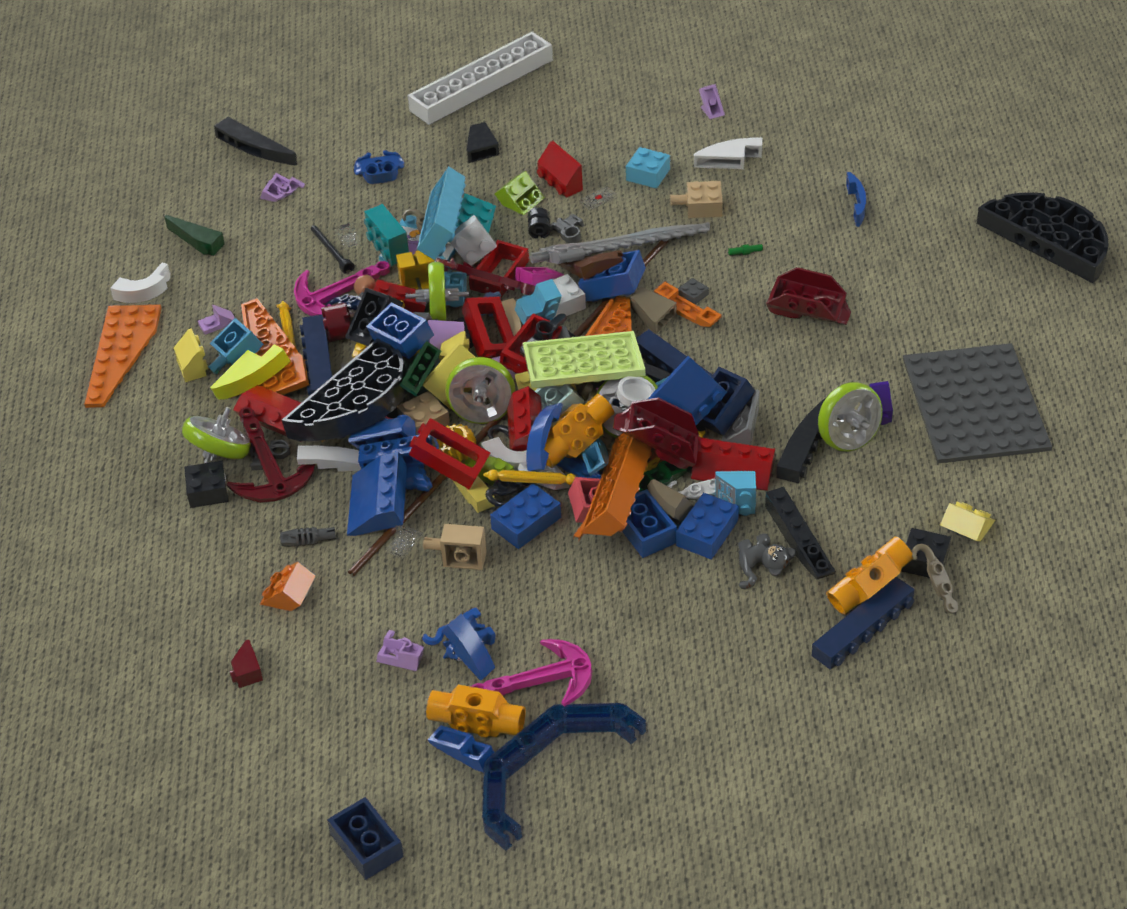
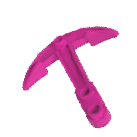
[294,261,390,319]
[471,639,592,706]

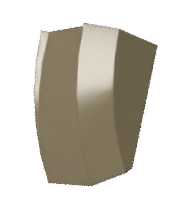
[647,479,693,526]

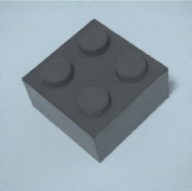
[678,278,709,304]

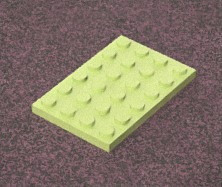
[523,331,646,388]

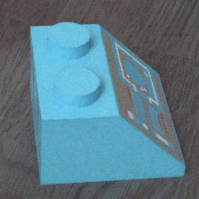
[715,471,756,516]

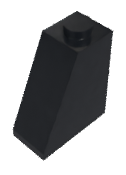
[466,122,499,163]

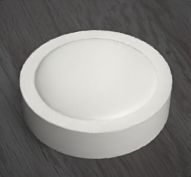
[616,376,655,407]

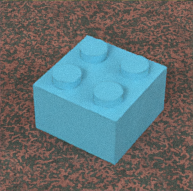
[626,147,670,188]

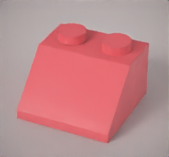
[568,477,600,523]

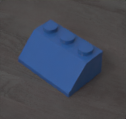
[349,415,416,449]

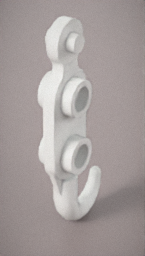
[667,478,715,499]

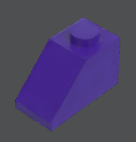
[869,381,893,425]

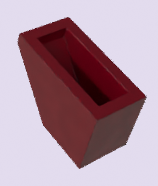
[229,639,263,688]

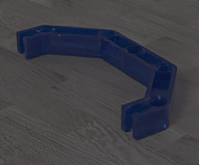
[482,703,646,851]

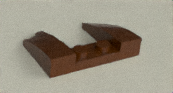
[558,250,623,280]

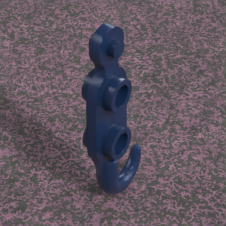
[325,294,361,311]

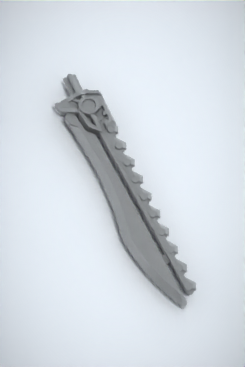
[529,222,710,264]

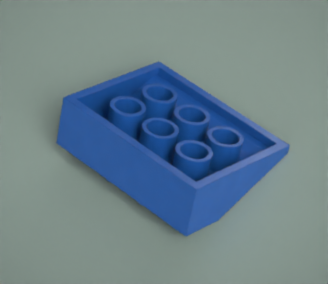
[648,356,727,425]
[347,451,407,536]

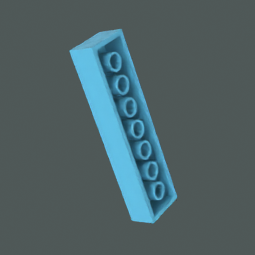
[417,166,466,260]

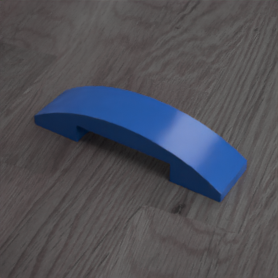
[846,172,866,227]
[526,403,563,472]

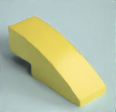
[453,476,495,513]

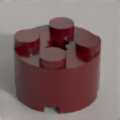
[321,302,351,343]

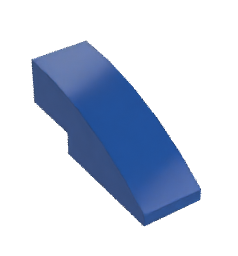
[441,614,495,681]
[428,725,497,773]

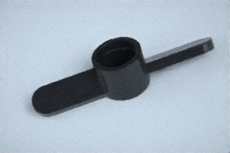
[520,313,567,356]

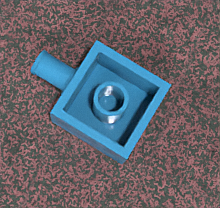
[208,318,264,375]

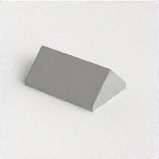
[722,389,760,445]

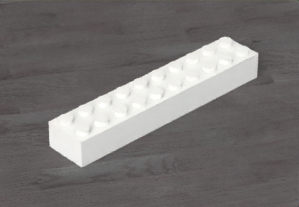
[408,32,553,125]

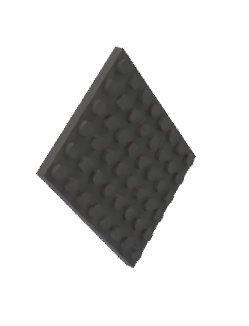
[903,343,1052,464]

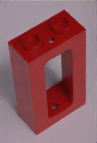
[469,240,529,298]
[461,297,514,359]
[500,313,562,374]
[408,418,491,490]

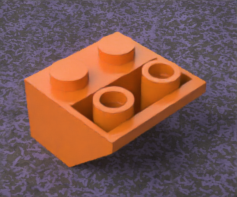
[260,561,316,611]

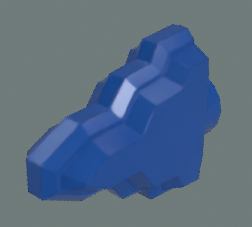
[406,465,433,491]

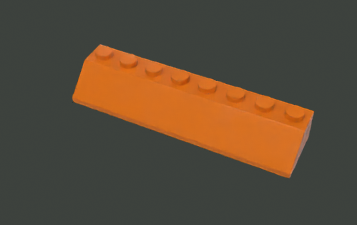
[581,433,652,536]

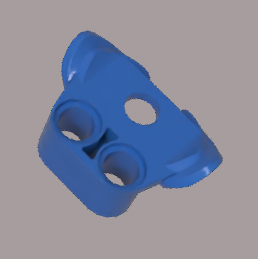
[354,150,404,184]

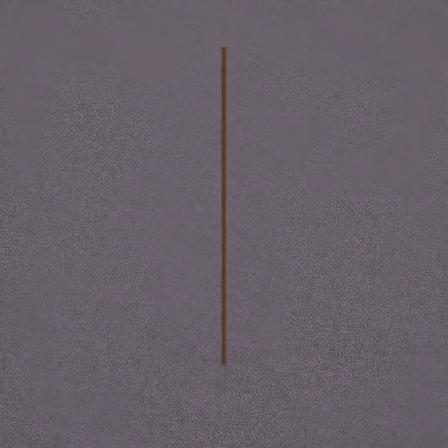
[348,240,669,576]

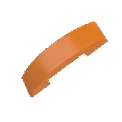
[654,282,722,327]

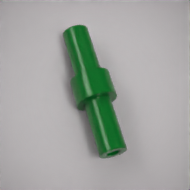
[728,244,763,256]

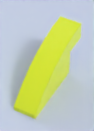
[210,345,290,400]

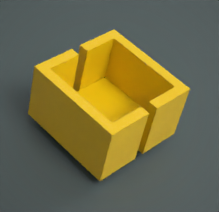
[396,250,435,289]

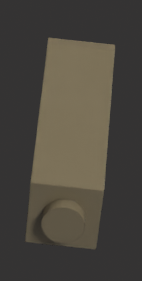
[630,286,676,334]

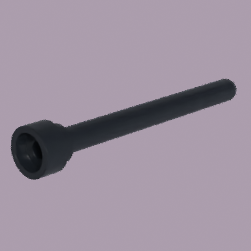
[311,225,355,274]

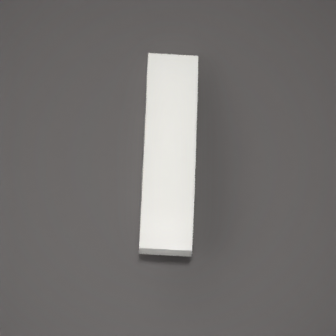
[297,445,361,472]

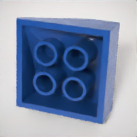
[578,250,646,302]

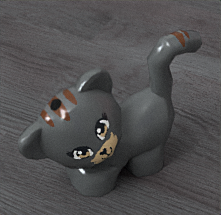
[738,533,796,589]

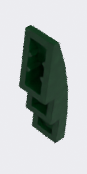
[636,460,693,494]

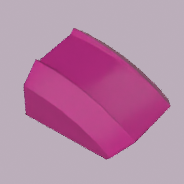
[515,267,564,289]

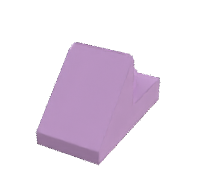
[699,84,725,119]
[198,305,235,335]

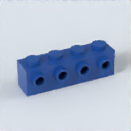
[358,435,439,469]

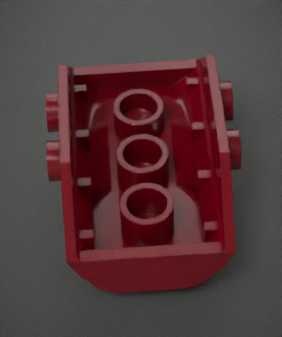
[766,267,852,325]
[613,397,699,469]

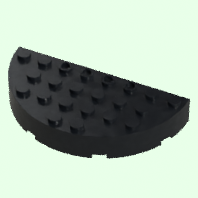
[976,192,1108,283]
[282,338,407,442]

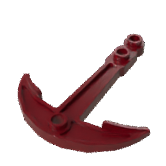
[436,257,535,295]
[226,407,315,503]

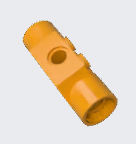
[544,394,615,468]
[826,536,913,615]
[426,684,526,738]

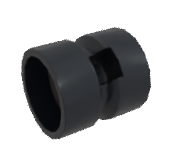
[527,207,551,238]

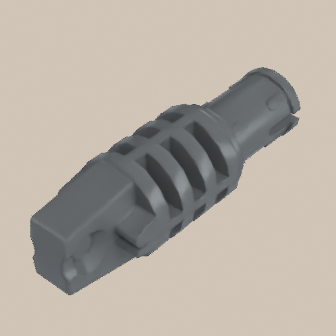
[280,527,336,546]

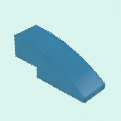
[582,438,609,476]

